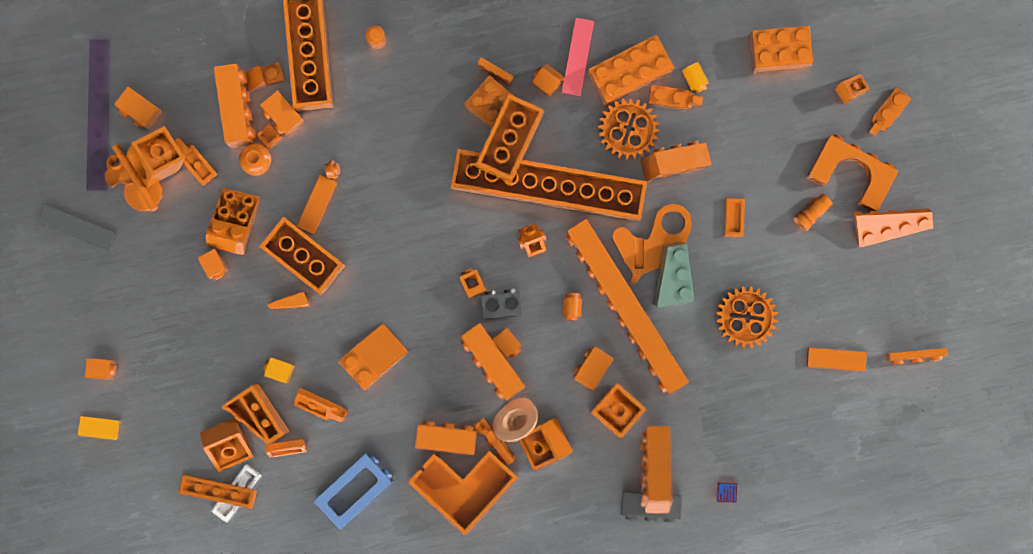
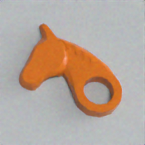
[612,204,692,285]

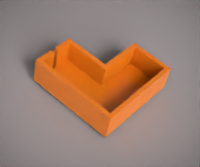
[408,450,518,535]

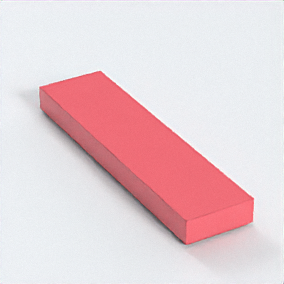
[562,18,594,96]

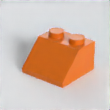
[200,417,254,472]
[519,417,573,471]

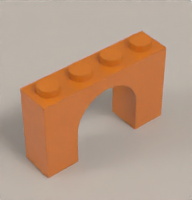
[806,135,899,211]

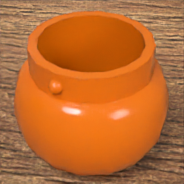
[239,144,271,176]

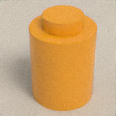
[682,62,709,93]

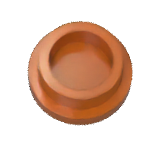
[325,160,341,179]

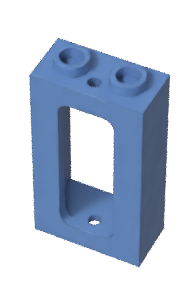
[314,453,393,530]

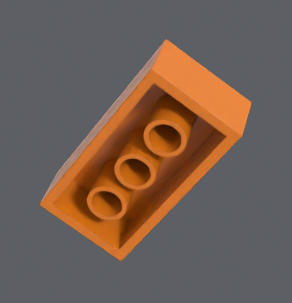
[588,34,674,107]
[214,63,256,148]
[476,94,544,183]
[259,217,345,296]
[460,323,525,400]
[640,426,672,513]

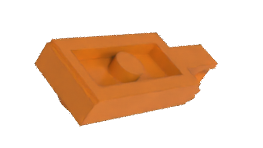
[648,85,703,110]
[868,87,912,137]
[175,138,218,187]
[293,388,348,423]
[474,417,516,465]

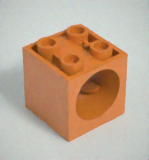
[126,126,185,188]
[590,383,646,439]

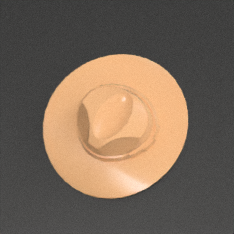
[492,398,538,442]

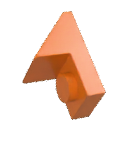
[246,62,285,92]
[835,74,870,104]

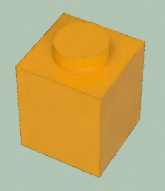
[263,357,295,383]

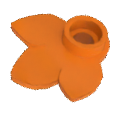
[105,154,134,188]

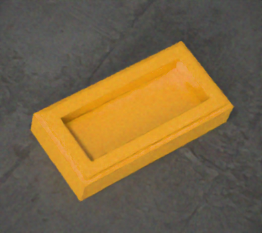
[78,416,120,440]

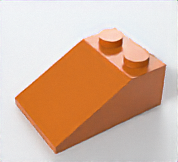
[338,324,408,390]

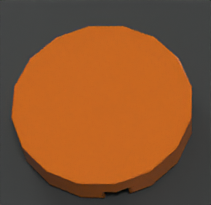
[124,181,163,211]

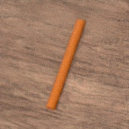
[112,144,158,211]

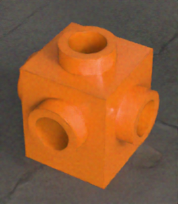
[517,223,546,257]

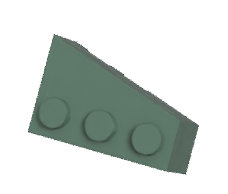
[652,241,695,307]

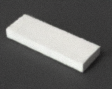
[211,464,262,523]

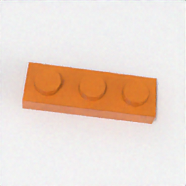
[885,348,948,365]

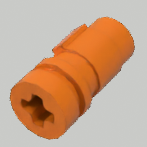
[793,193,833,232]

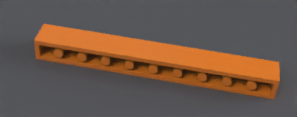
[565,219,689,395]

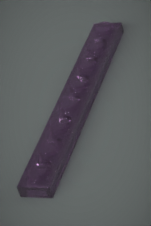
[86,40,110,191]

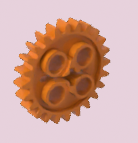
[598,98,660,161]
[715,286,779,348]

